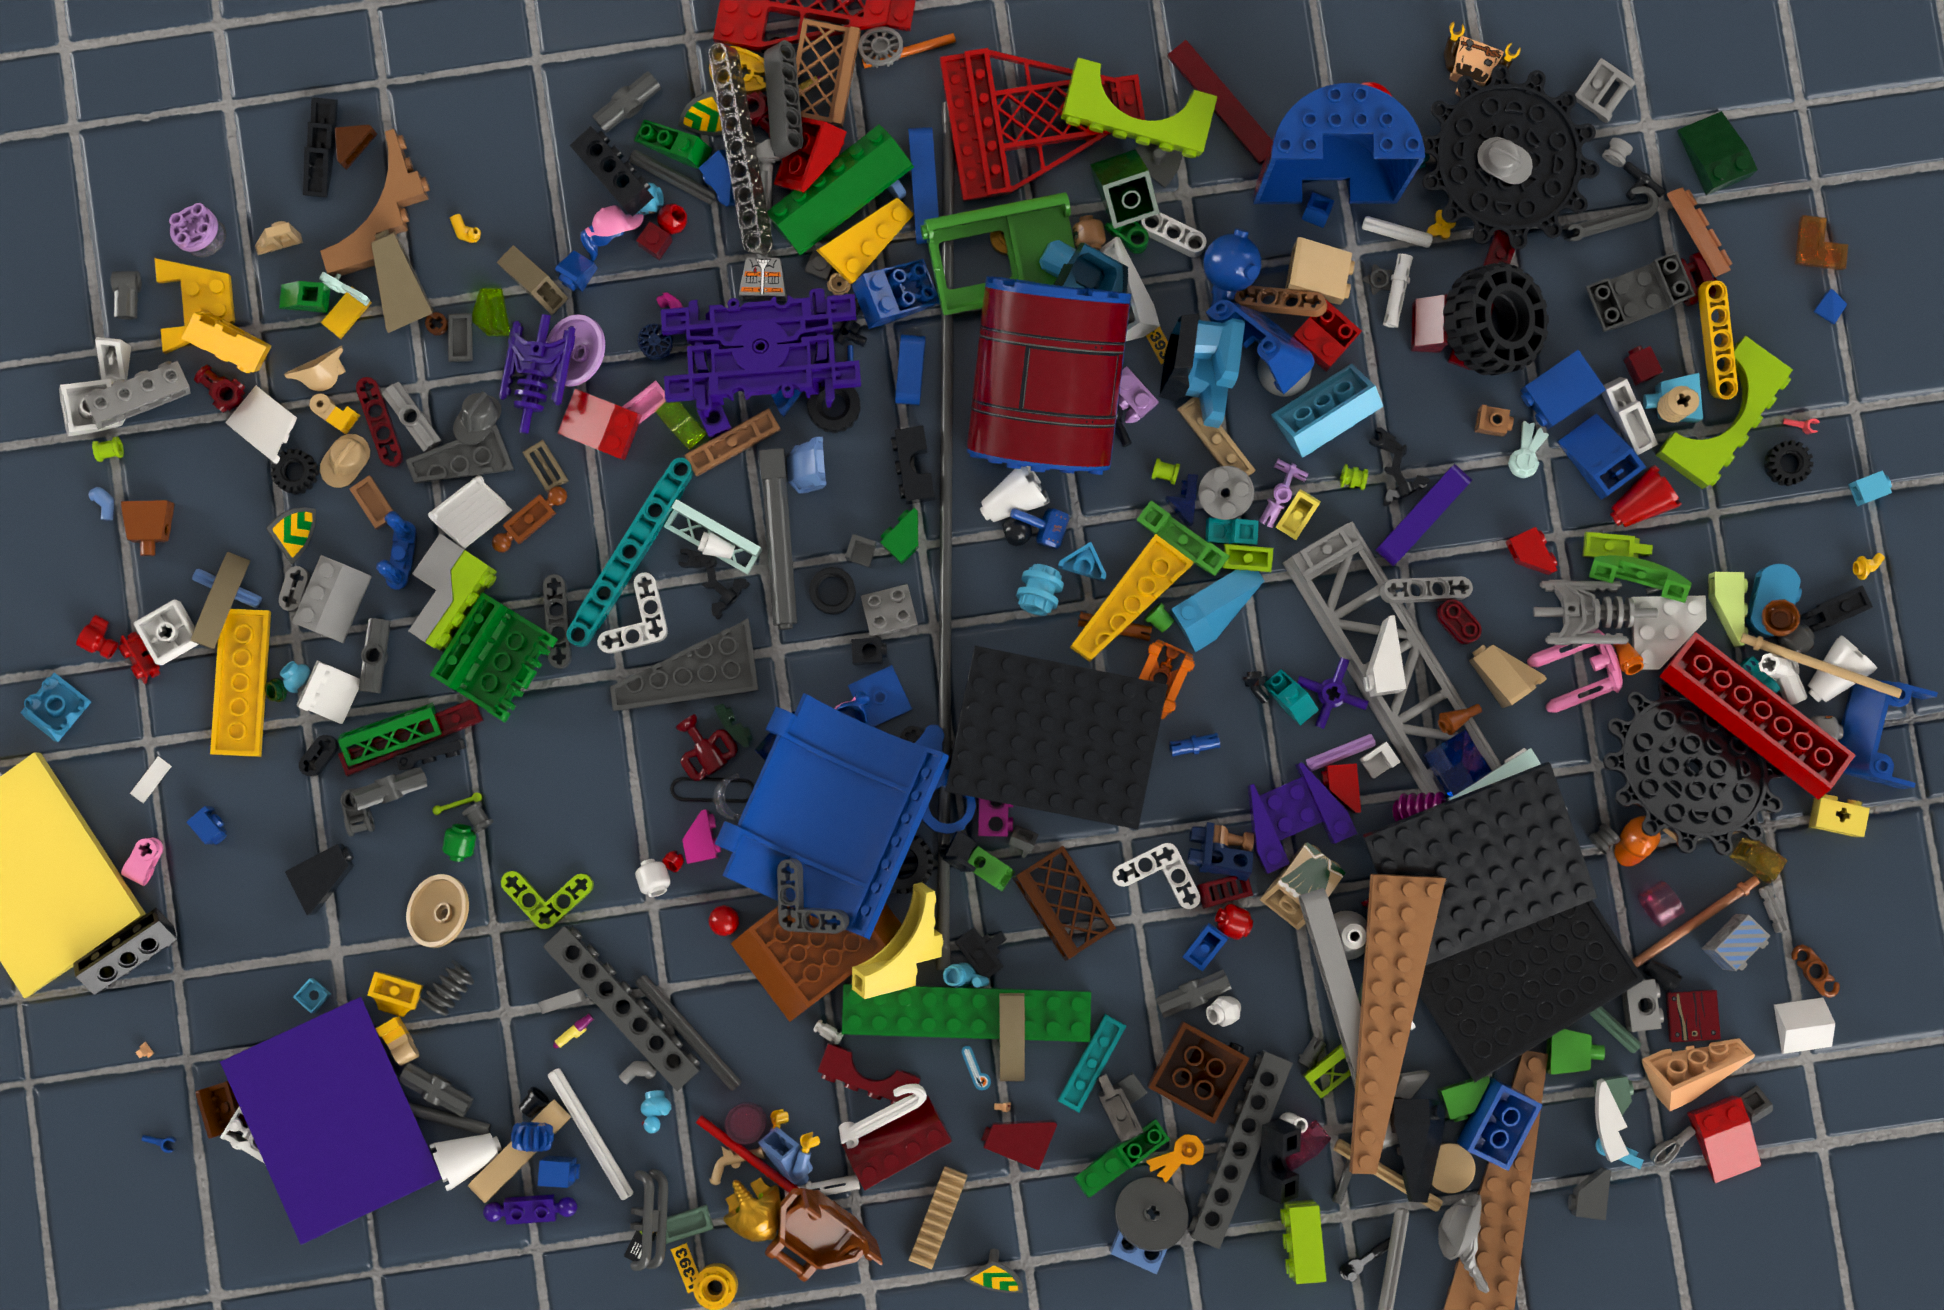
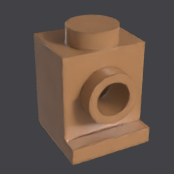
[1475,404,1514,437]

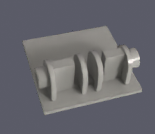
[861,584,918,637]

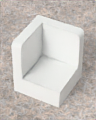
[1359,742,1400,778]

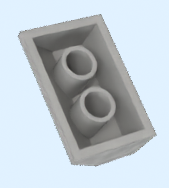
[292,555,372,643]

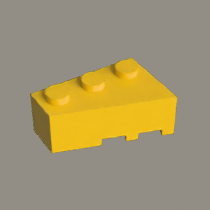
[181,310,272,374]

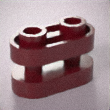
[1680,252,1717,307]
[1436,599,1482,645]

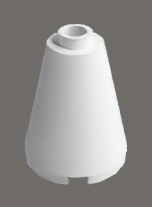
[980,466,1050,522]
[1807,635,1877,702]
[1333,911,1367,960]
[429,1133,502,1191]

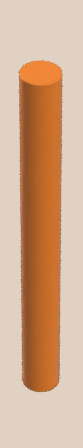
[862,33,956,69]

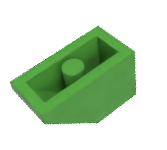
[1437,1076,1490,1122]

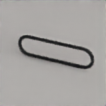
[670,777,754,803]

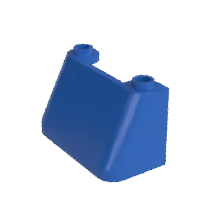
[1206,300,1315,394]

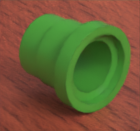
[1144,602,1174,633]

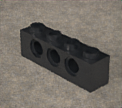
[570,126,654,217]
[73,908,177,995]

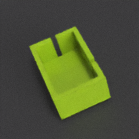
[1280,1200,1326,1284]

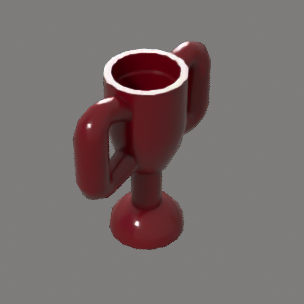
[675,714,738,781]

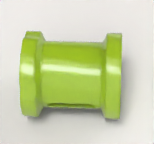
[92,436,124,462]
[1151,458,1180,485]

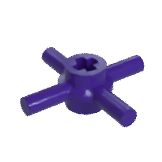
[1297,657,1369,729]

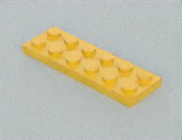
[210,609,271,757]

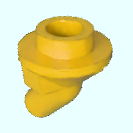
[1853,553,1885,580]

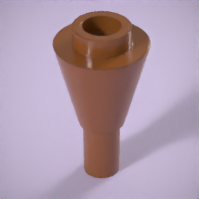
[1438,704,1482,735]

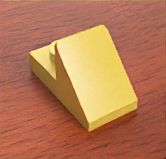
[1275,489,1321,540]

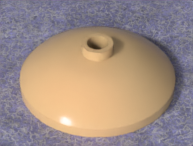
[406,874,469,948]

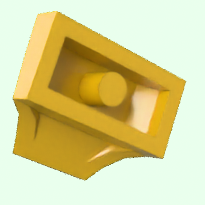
[367,971,424,1017]

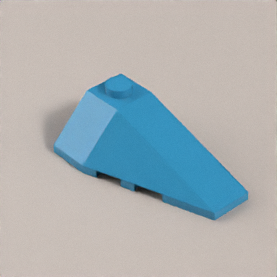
[1169,569,1265,653]

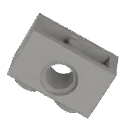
[1621,978,1664,1032]

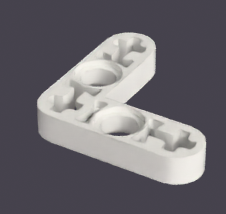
[597,572,668,654]
[1112,843,1200,909]

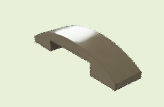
[190,552,251,650]
[999,993,1025,1081]

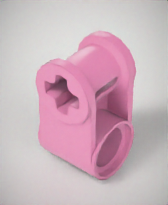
[121,837,164,886]

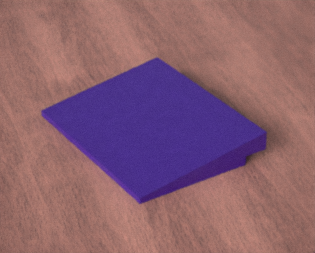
[220,997,442,1245]

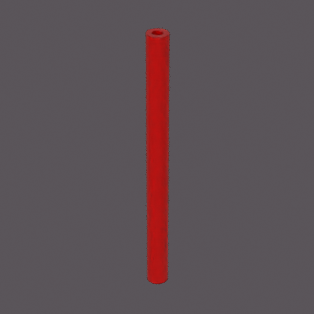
[696,1115,798,1193]

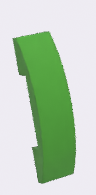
[1137,501,1230,576]
[1589,555,1692,603]

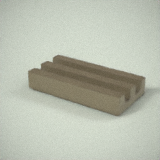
[522,440,569,493]

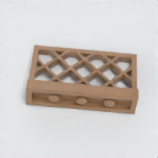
[796,19,861,127]

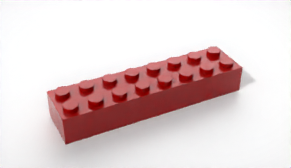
[1659,632,1855,800]

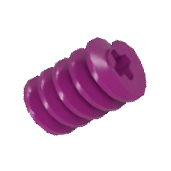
[1392,792,1446,821]

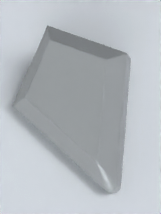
[1394,1070,1430,1099]

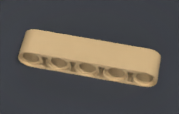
[468,1099,571,1203]

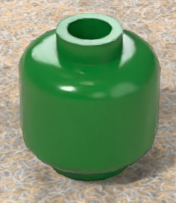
[442,824,476,862]

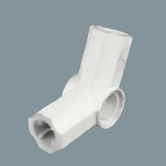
[1758,653,1808,705]

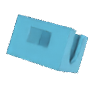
[293,978,331,1013]

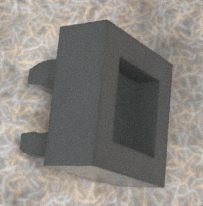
[1009,825,1039,858]

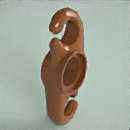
[1791,945,1840,998]

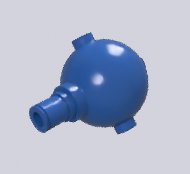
[1203,228,1262,307]

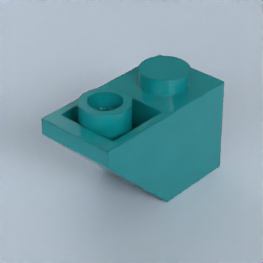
[1264,669,1319,726]

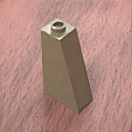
[371,229,434,333]

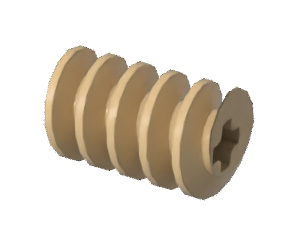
[1657,386,1699,423]

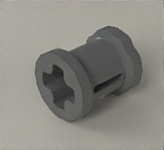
[462,801,494,834]

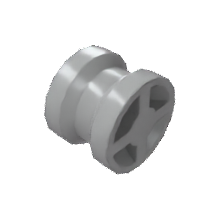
[1602,138,1633,167]

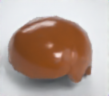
[1762,599,1800,636]

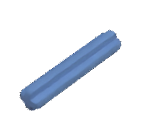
[192,569,262,608]

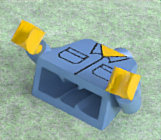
[758,1109,820,1186]

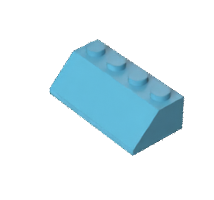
[1271,363,1383,458]

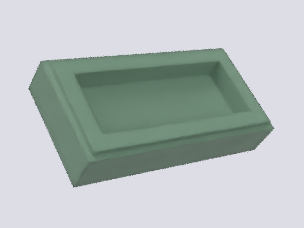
[666,1204,714,1244]

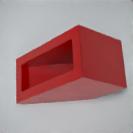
[1321,763,1361,813]

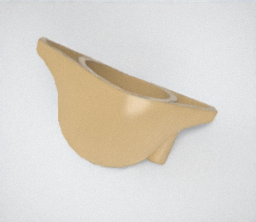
[284,345,346,391]

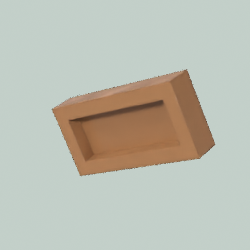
[349,475,394,530]

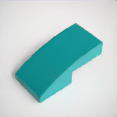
[1205,518,1259,545]

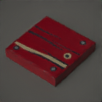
[1666,990,1721,1042]

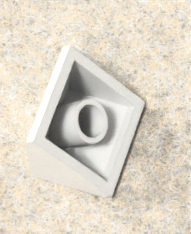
[1774,997,1835,1054]

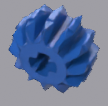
[511,1121,554,1152]

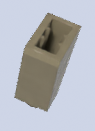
[497,245,569,315]

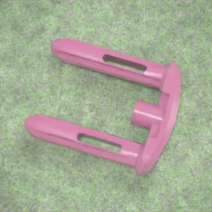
[1527,629,1623,713]

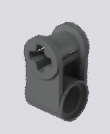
[340,788,375,837]

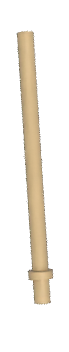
[1740,633,1902,698]

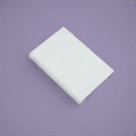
[428,475,512,549]

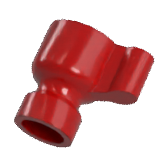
[76,615,118,660]

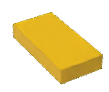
[321,286,372,339]

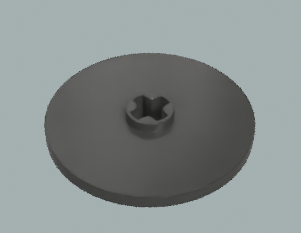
[1115,1177,1188,1252]

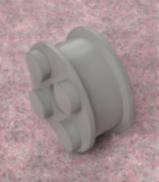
[1198,466,1254,520]

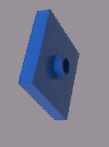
[848,665,912,727]

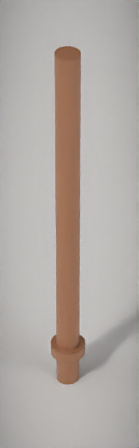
[1632,875,1760,968]

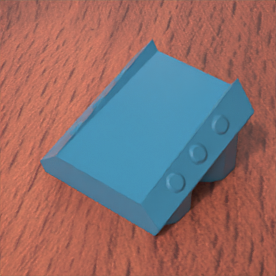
[20,673,91,742]

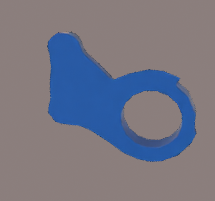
[915,725,976,834]

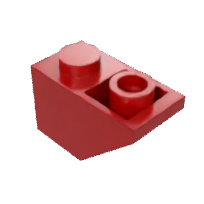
[1505,527,1558,575]

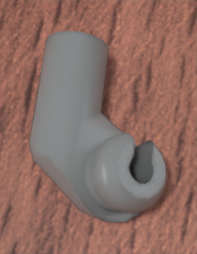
[619,1061,656,1085]

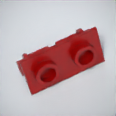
[118,632,160,684]

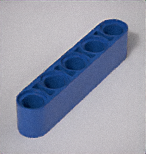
[908,127,939,244]

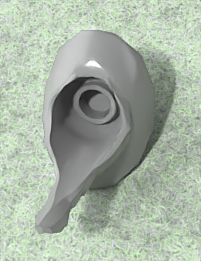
[1438,1194,1490,1293]

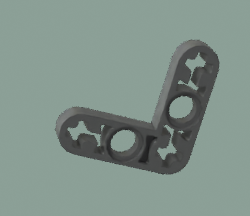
[777,858,849,934]

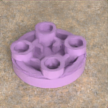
[169,203,218,252]

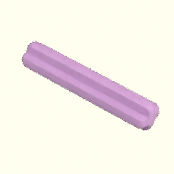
[1306,734,1376,771]

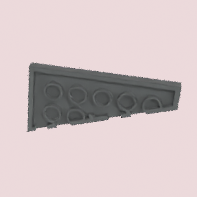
[610,618,759,712]

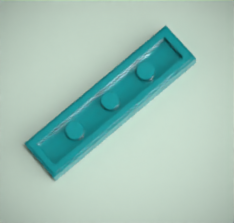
[1057,1014,1126,1113]

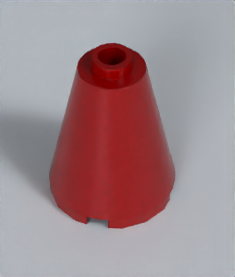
[1610,465,1682,527]

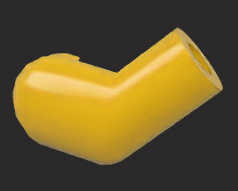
[450,214,481,243]

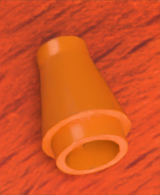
[1613,642,1644,675]

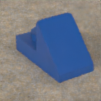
[1183,923,1229,971]

